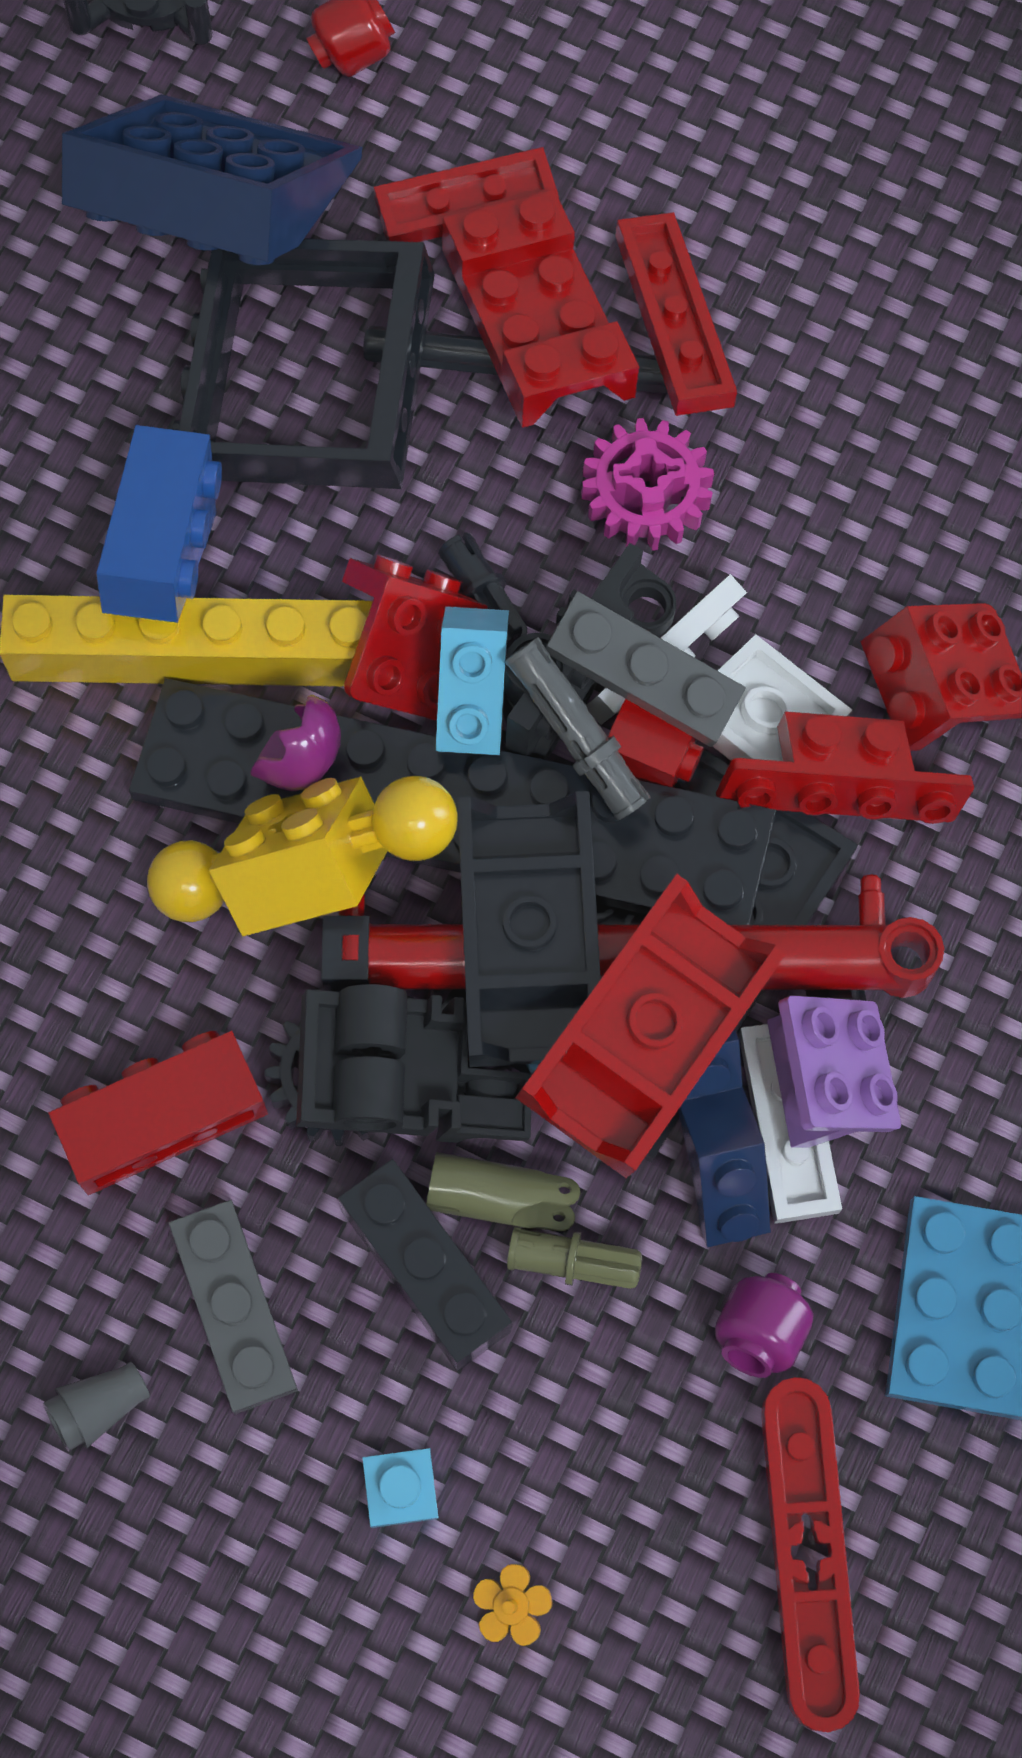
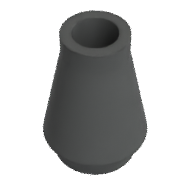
[43,1362,150,1451]

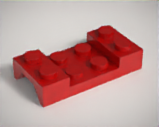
[442,190,639,428]
[515,874,787,1178]

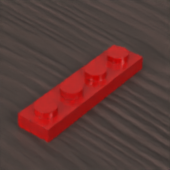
[615,212,737,416]

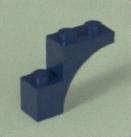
[677,1029,771,1248]

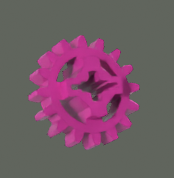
[581,418,714,550]

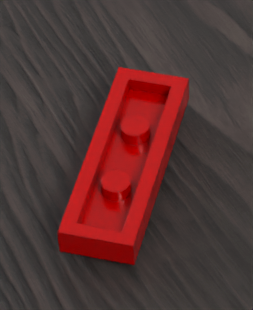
[374,147,559,242]

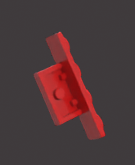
[716,711,974,824]

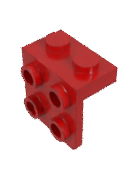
[342,555,488,721]
[860,603,1022,751]

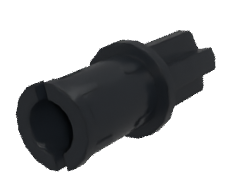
[438,532,528,648]

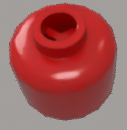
[306,0,396,77]

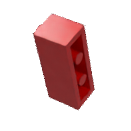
[48,1031,268,1196]

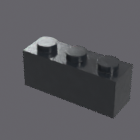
[338,1159,512,1372]

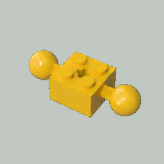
[147,776,457,937]

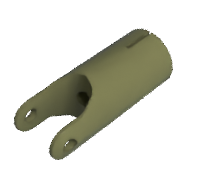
[427,1152,581,1231]

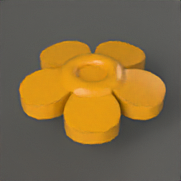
[473,1564,553,1646]

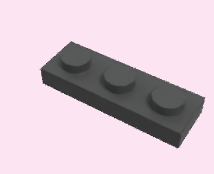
[545,591,746,747]
[168,1200,298,1414]

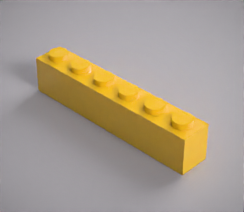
[0,595,373,686]

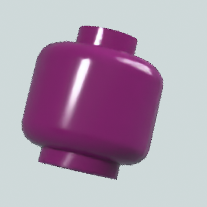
[715,1273,813,1378]

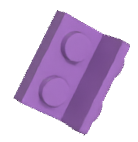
[767,996,901,1148]

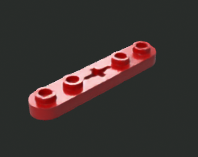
[761,1377,860,1733]

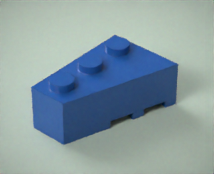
[96,425,222,623]

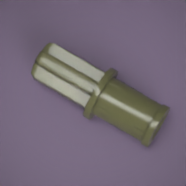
[507,1227,642,1289]

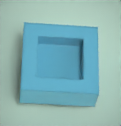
[362,1448,439,1528]

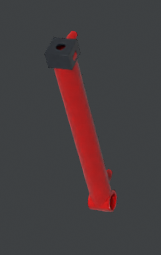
[321,874,945,998]

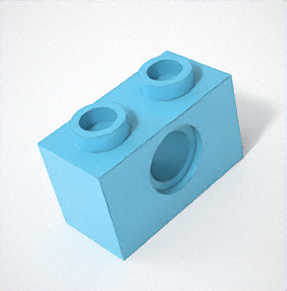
[436,607,509,755]

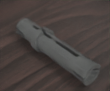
[504,637,651,821]

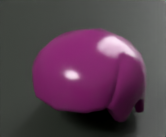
[250,695,341,791]

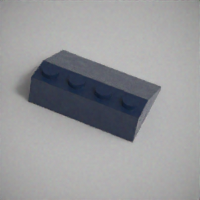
[62,94,362,265]

